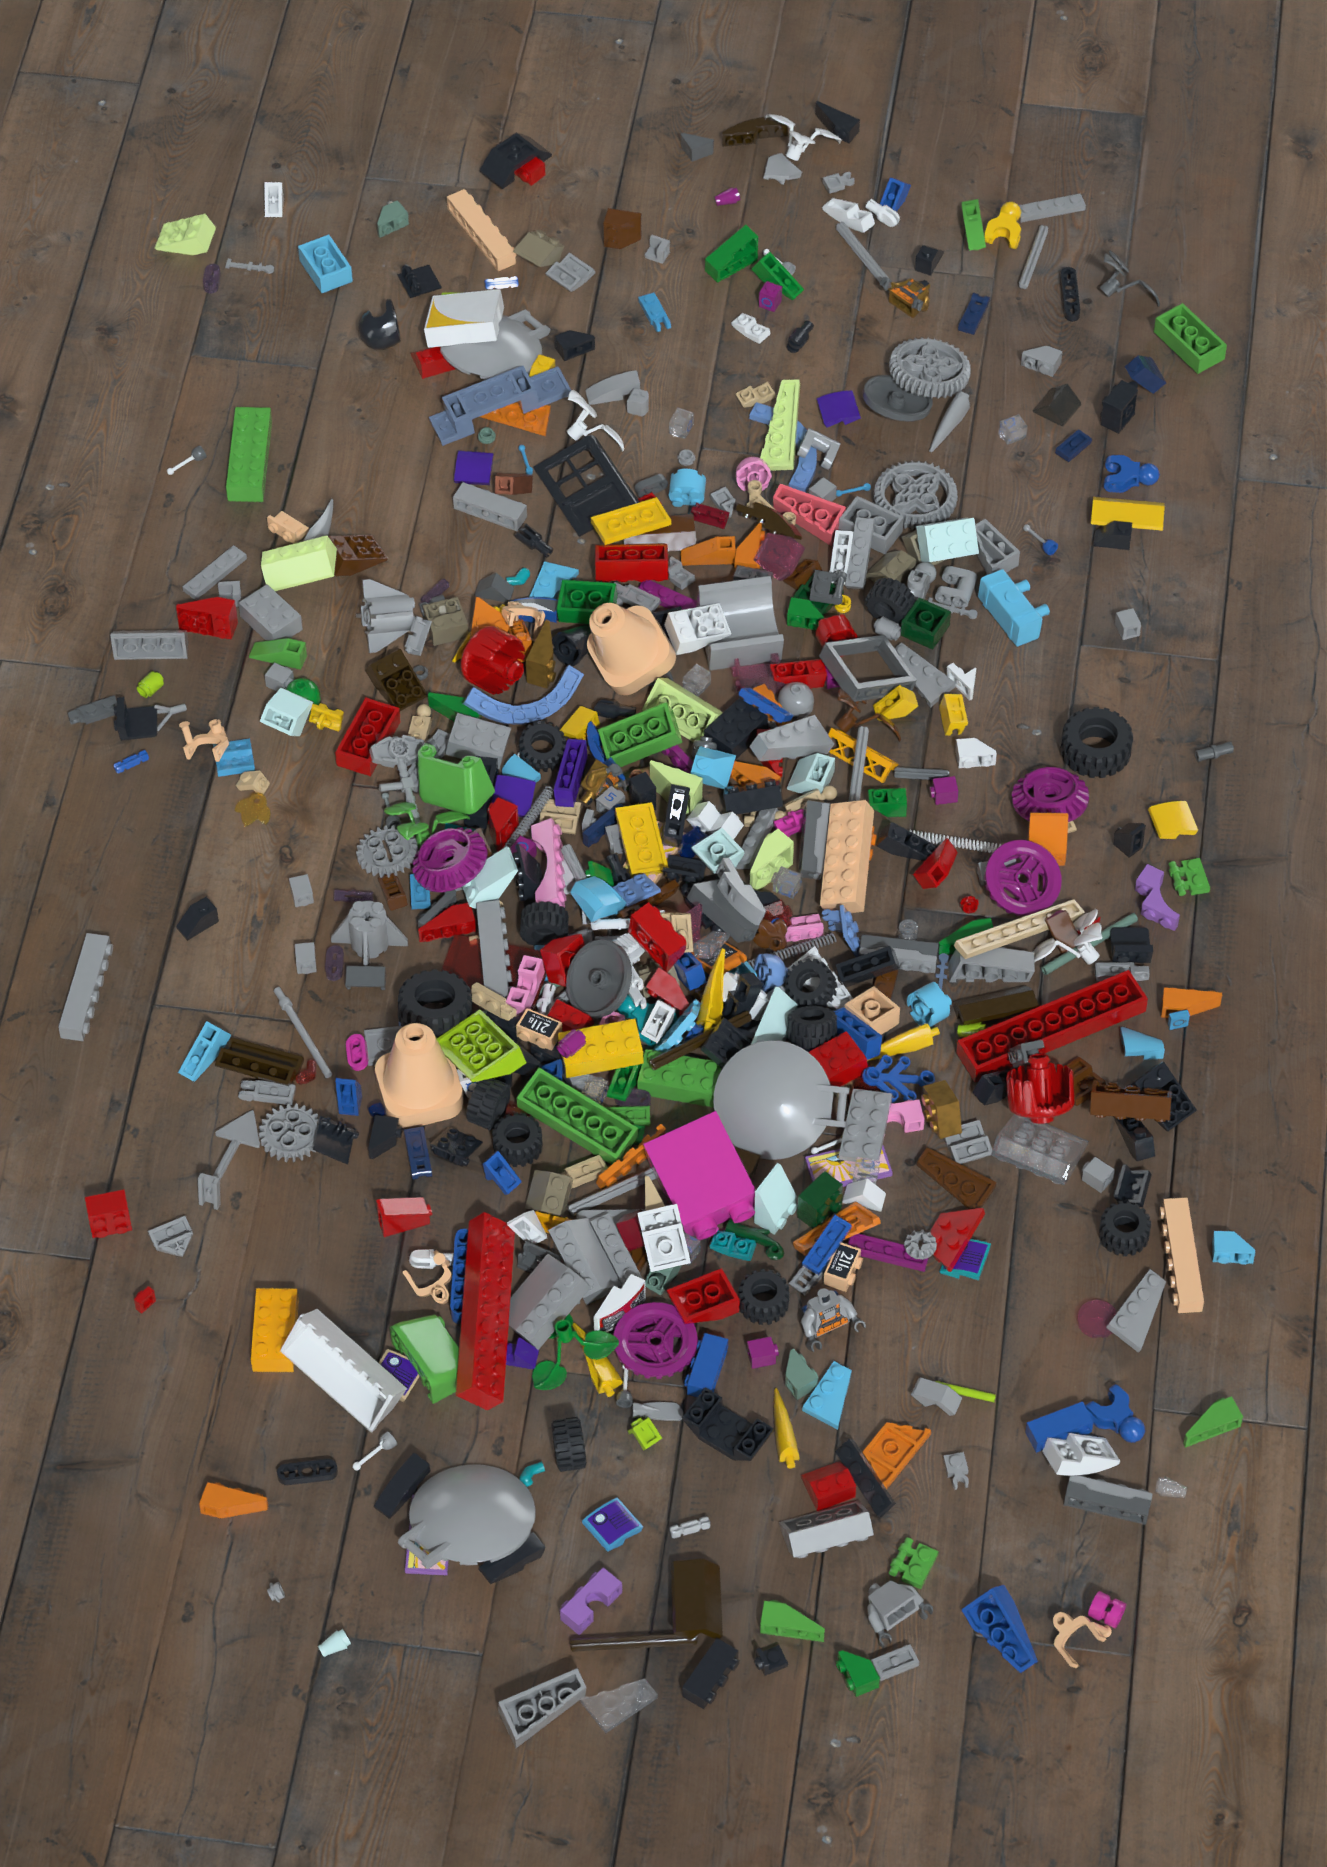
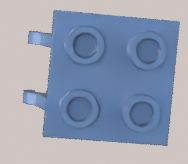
[612,873,661,907]
[822,905,861,957]

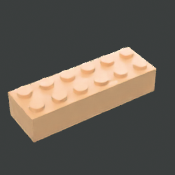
[820,800,874,913]

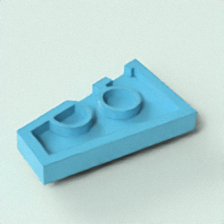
[529,561,579,599]

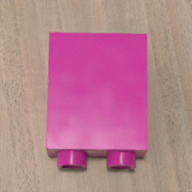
[643,1111,756,1240]

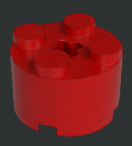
[816,614,858,657]

